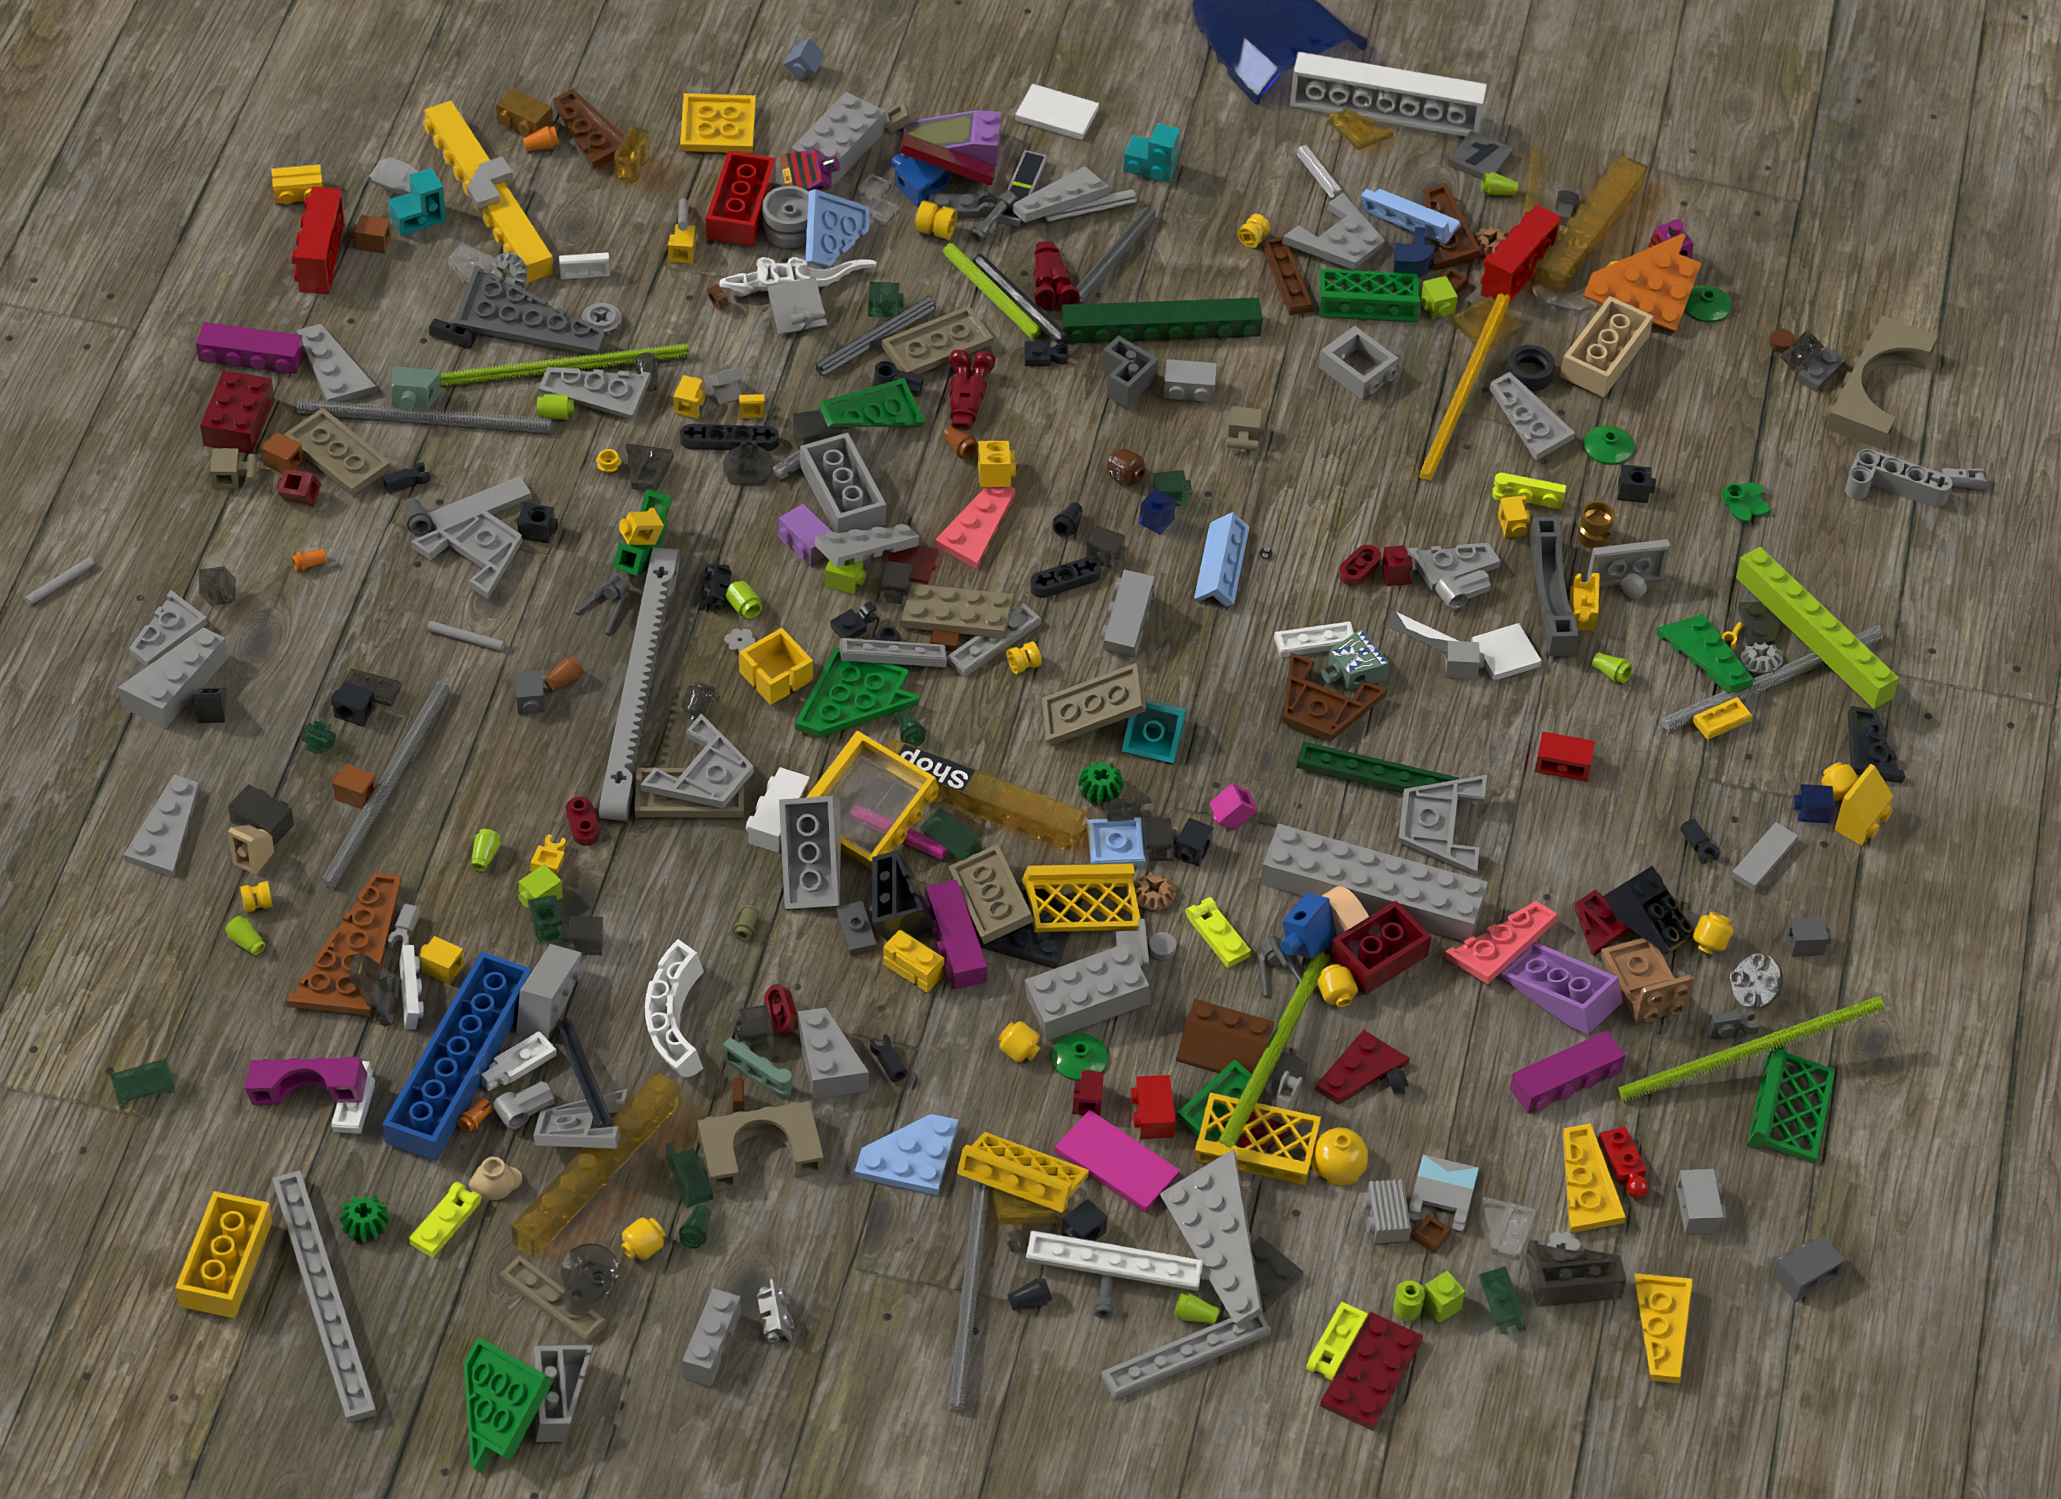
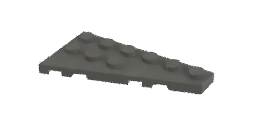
[454,265,606,356]

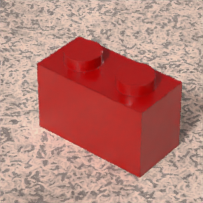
[1535,731,1595,782]
[1130,1075,1175,1139]

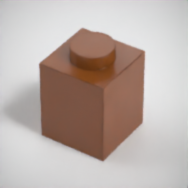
[352,215,391,254]
[261,432,304,474]
[332,764,376,809]

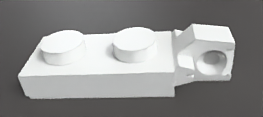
[481,1031,557,1091]
[331,1061,375,1134]

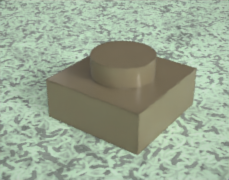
[885,101,912,133]

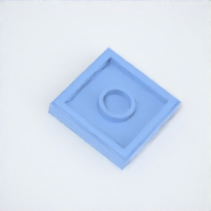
[1087,818,1146,867]

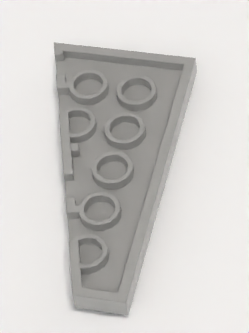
[1160,1149,1263,1328]

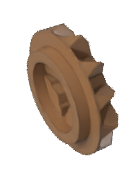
[1474,226,1508,257]
[1134,871,1176,910]

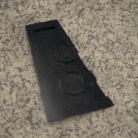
[1848,706,1906,783]

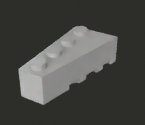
[118,627,228,729]

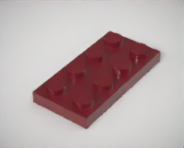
[1320,1311,1424,1431]

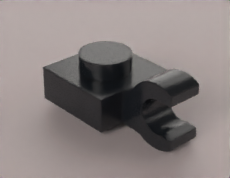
[830,601,877,639]

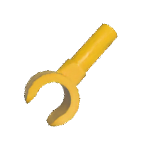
[1722,622,1743,650]

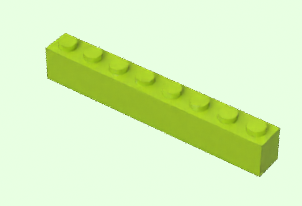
[1736,547,1899,709]

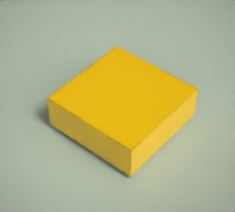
[739,394,765,419]

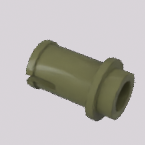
[733,905,759,941]

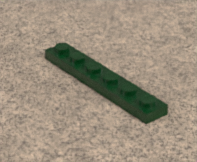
[1296,741,1459,793]

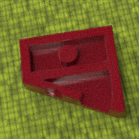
[1575,889,1632,956]

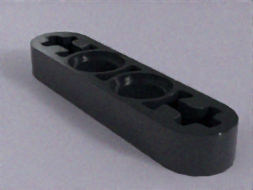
[680,424,779,451]

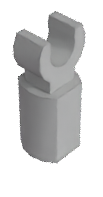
[388,904,421,949]

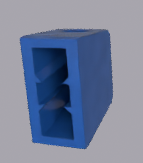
[891,154,951,207]
[1280,892,1337,958]

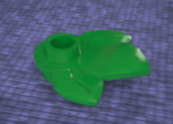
[1721,482,1770,522]

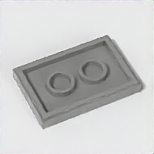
[1586,539,1670,587]

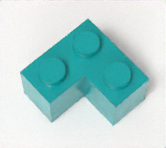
[1123,123,1180,183]
[388,168,446,236]

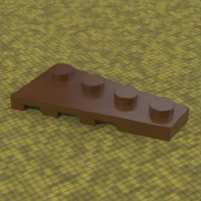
[554,89,631,170]
[1424,183,1481,271]

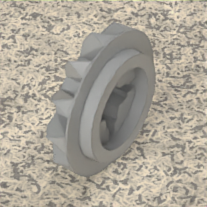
[490,252,527,288]
[581,303,621,335]
[1741,642,1783,673]

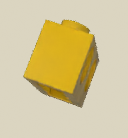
[978,441,1016,487]

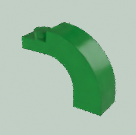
[613,489,673,576]

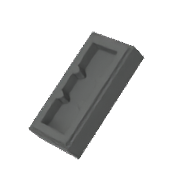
[836,901,877,955]

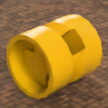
[915,201,958,240]

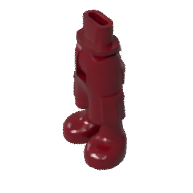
[1033,241,1080,311]
[949,349,996,430]

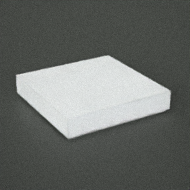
[1471,623,1542,681]

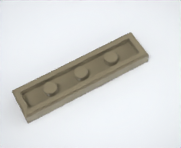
[500,1255,606,1345]

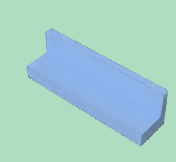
[1361,189,1460,244]
[1194,512,1249,607]

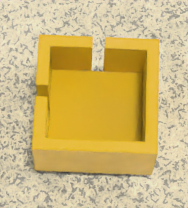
[739,628,813,705]

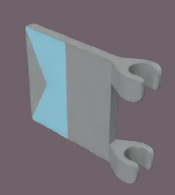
[1409,1155,1478,1232]

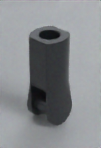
[429,318,477,348]

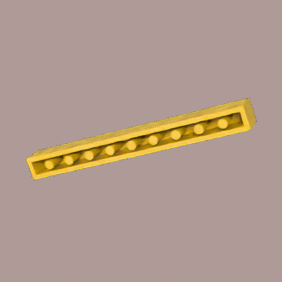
[423,101,553,283]

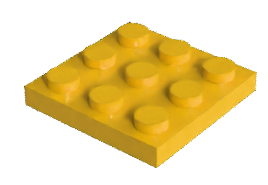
[680,93,756,153]

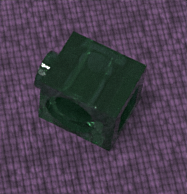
[868,281,904,318]
[529,895,563,942]

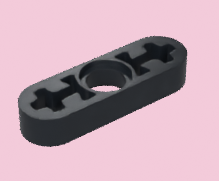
[1030,557,1101,598]

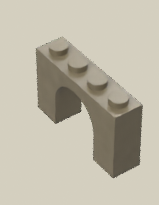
[697,1101,824,1193]

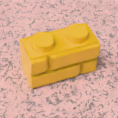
[271,164,323,204]
[883,930,944,992]

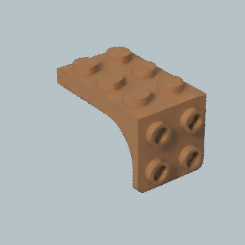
[1600,938,1694,1024]

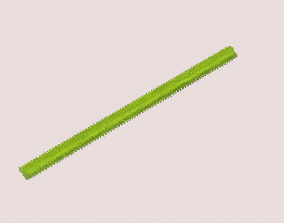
[441,343,689,387]
[1219,951,1330,1148]
[1618,996,1885,1103]

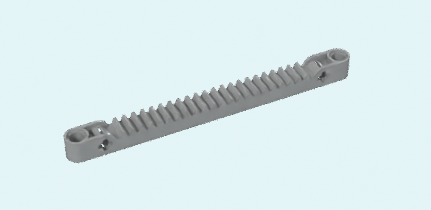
[599,547,680,822]

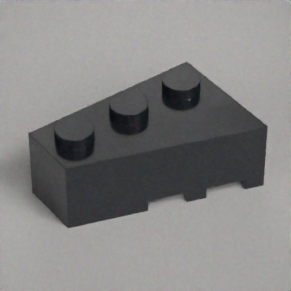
[872,850,937,941]

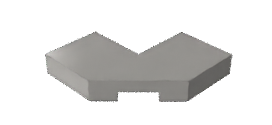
[467,156,513,209]

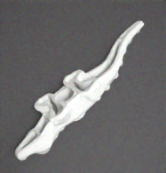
[719,257,877,297]

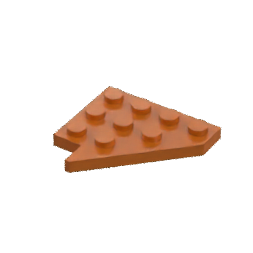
[1583,234,1701,333]

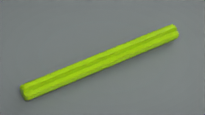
[943,243,1042,339]

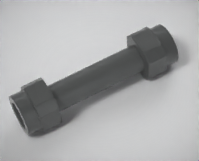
[971,190,1017,242]
[1095,1274,1114,1319]

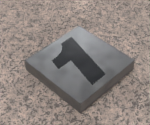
[1448,131,1513,179]

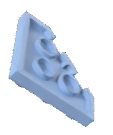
[806,189,870,268]
[854,1114,958,1196]

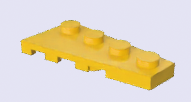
[1562,1123,1626,1233]

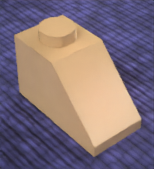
[228,825,274,875]

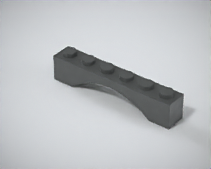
[1529,517,1578,656]

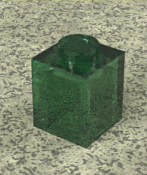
[1152,470,1192,509]

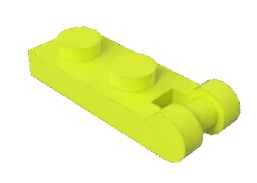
[1492,473,1566,510]
[1185,897,1251,968]
[409,1181,482,1258]
[1306,1301,1368,1381]

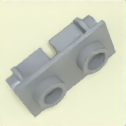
[757,1279,794,1343]

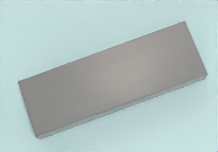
[1731,822,1798,891]

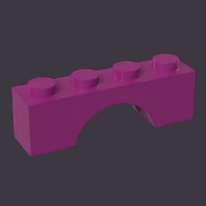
[245,1057,367,1105]

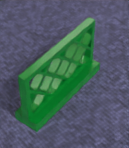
[1319,269,1420,322]
[1747,1044,1835,1163]

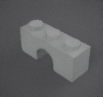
[682,1288,741,1387]

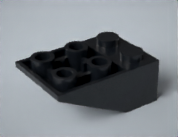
[1603,866,1694,954]

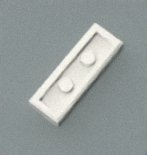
[1274,621,1354,658]

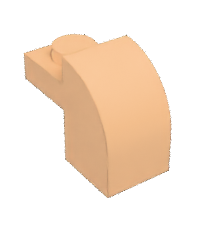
[1321,886,1369,936]

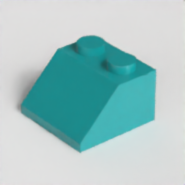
[1122,699,1189,763]

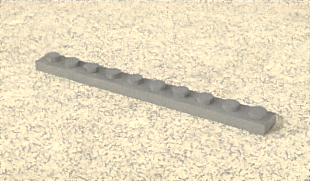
[272,1170,376,1423]

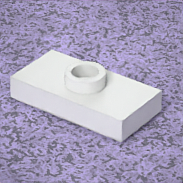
[559,252,610,279]

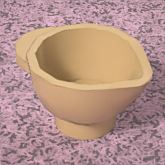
[469,1157,522,1200]

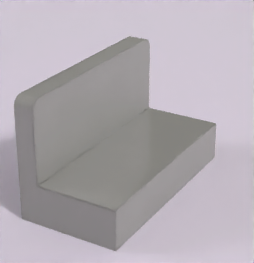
[1115,919,1149,980]

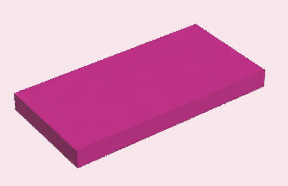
[1055,1110,1180,1213]

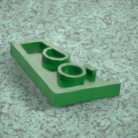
[1176,1060,1252,1142]

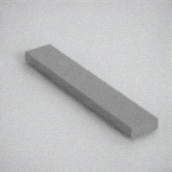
[1101,1314,1271,1400]

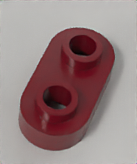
[1339,545,1381,586]
[566,797,600,846]
[764,984,798,1036]

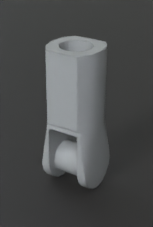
[1941,468,1988,490]
[1271,1071,1303,1124]

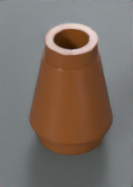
[943,427,978,459]
[543,656,584,692]

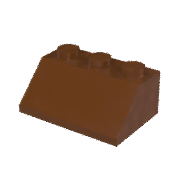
[1176,998,1275,1074]

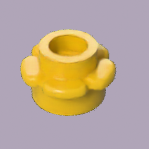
[596,449,621,473]

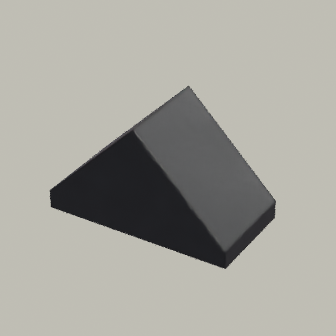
[194,688,226,723]

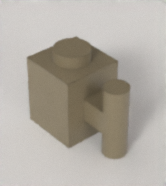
[1227,406,1266,451]
[210,448,258,489]

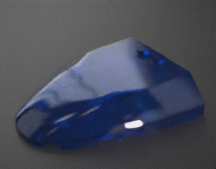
[1192,0,1367,105]

